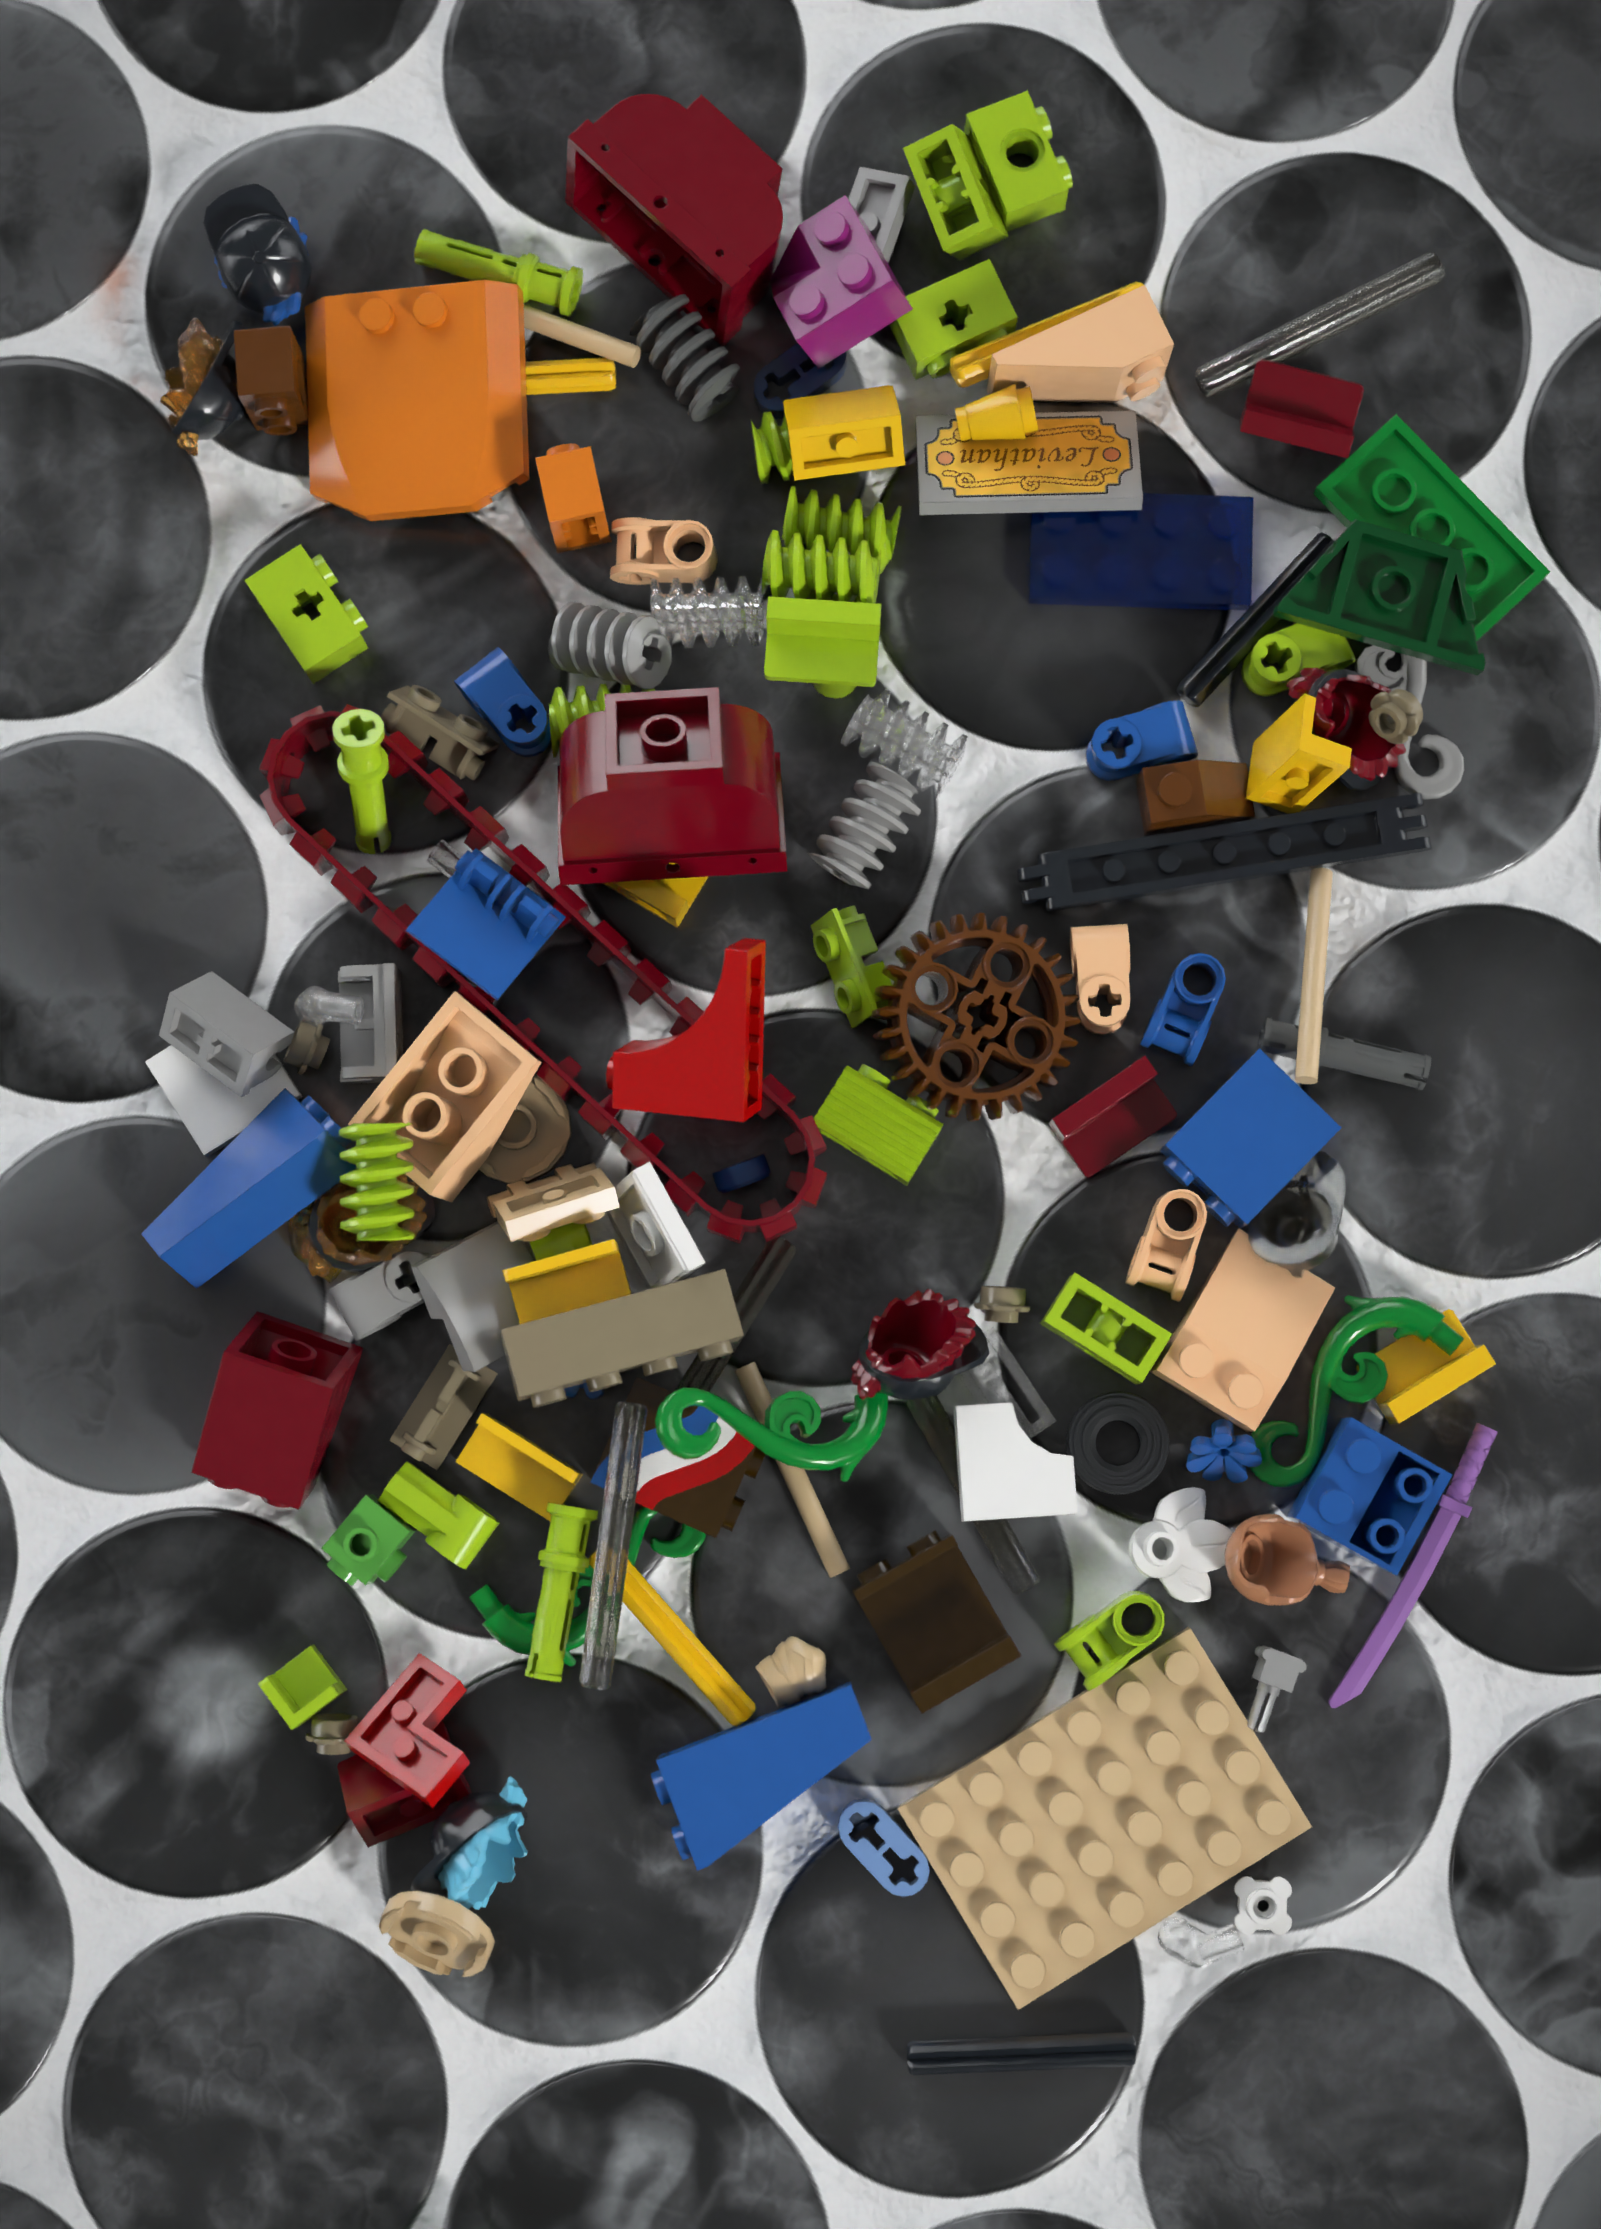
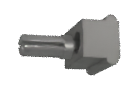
[1247,1645,1307,1732]

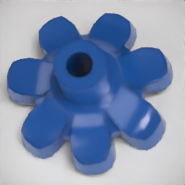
[1186,1419,1262,1483]

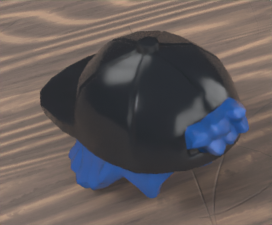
[203,184,312,325]

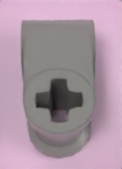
[329,1251,431,1341]

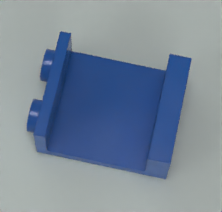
[1160,1049,1342,1228]

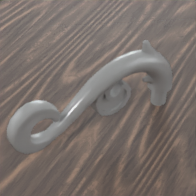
[1355,645,1464,800]

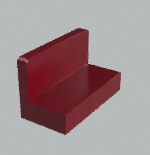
[1240,359,1364,458]
[1048,1056,1177,1178]
[337,1721,472,1848]

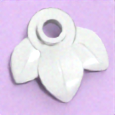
[1129,1487,1233,1602]

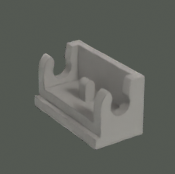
[338,963,403,1084]
[159,971,294,1097]

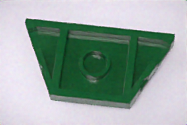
[1272,519,1486,676]

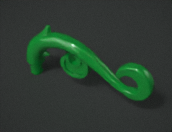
[1250,1295,1464,1487]
[655,1387,888,1482]
[469,1506,706,1667]

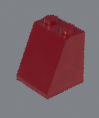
[191,1311,363,1510]

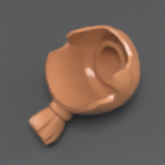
[1224,1514,1350,1605]

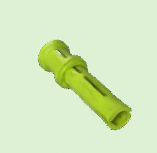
[414,229,583,317]
[332,709,392,855]
[525,1502,598,1682]

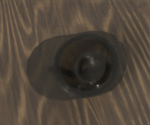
[1248,1151,1346,1278]

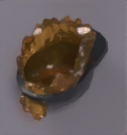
[160,318,245,456]
[300,1169,436,1278]

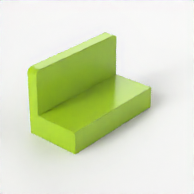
[764,596,881,687]

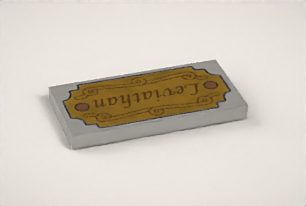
[915,411,1143,515]

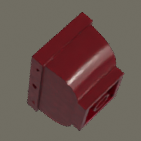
[565,94,783,346]
[557,687,787,885]

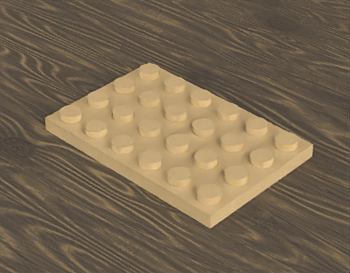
[897,1627,1312,2010]

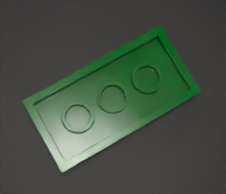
[1313,414,1550,641]

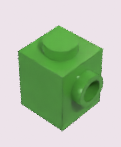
[321,1494,416,1586]

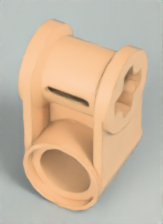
[610,517,718,585]
[1070,924,1131,1035]
[1125,1189,1207,1302]

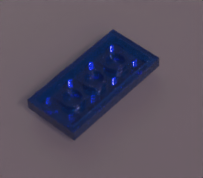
[1028,493,1253,610]

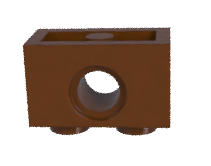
[234,326,308,436]

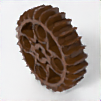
[872,912,1081,1122]

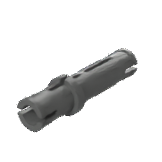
[1257,1017,1431,1091]

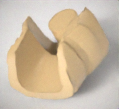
[755,1636,826,1708]

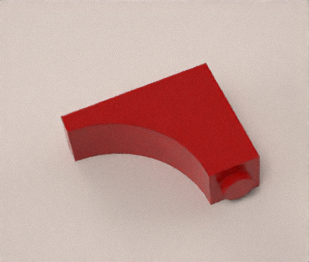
[606,938,766,1122]

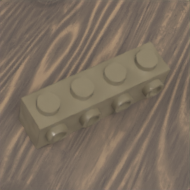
[500,1269,744,1408]

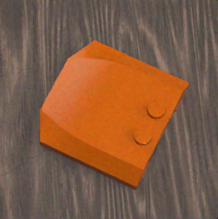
[305,280,530,521]

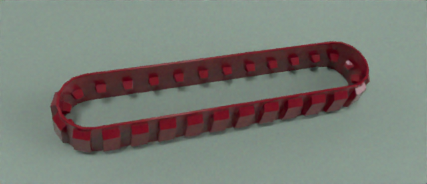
[259,704,827,1244]

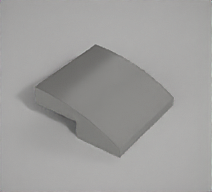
[411,1221,534,1372]

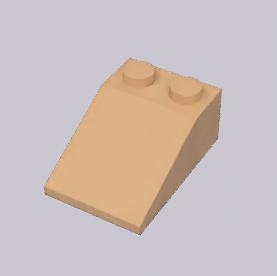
[986,285,1174,403]
[348,991,541,1203]
[1150,1228,1335,1432]

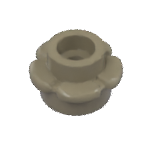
[1369,689,1423,744]
[283,1021,330,1075]
[974,1286,1030,1323]
[305,1713,358,1755]

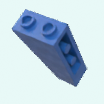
[141,1088,356,1289]
[651,1682,872,1871]

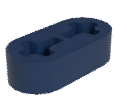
[753,342,847,419]

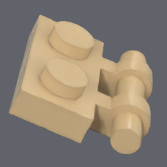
[487,1163,620,1242]

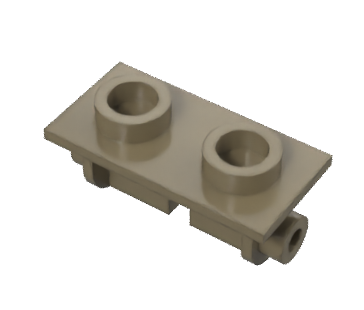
[380,685,500,780]
[389,1344,498,1470]

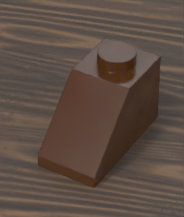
[1136,760,1255,836]

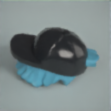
[411,1776,528,1910]

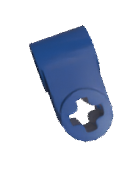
[454,647,551,757]
[1086,700,1199,781]
[1140,953,1226,1067]

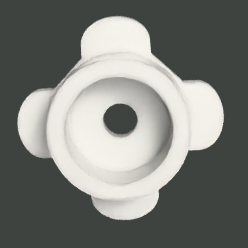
[1234,1876,1292,1935]

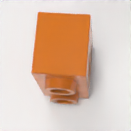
[535,443,611,553]

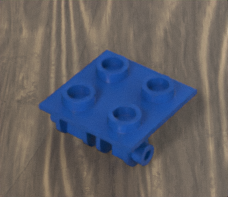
[406,848,566,1000]

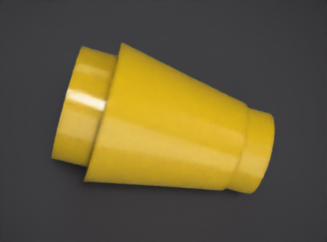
[955,384,1038,441]

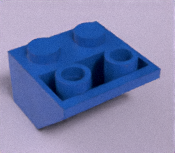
[1286,1417,1452,1576]

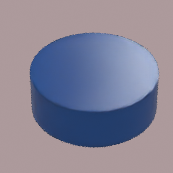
[712,1154,771,1194]

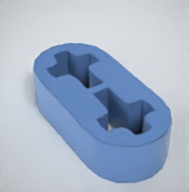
[838,1798,929,1897]

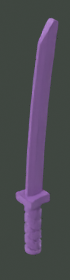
[1328,1423,1498,1708]

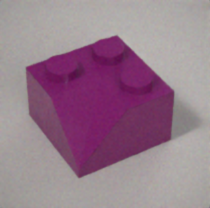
[770,195,913,369]

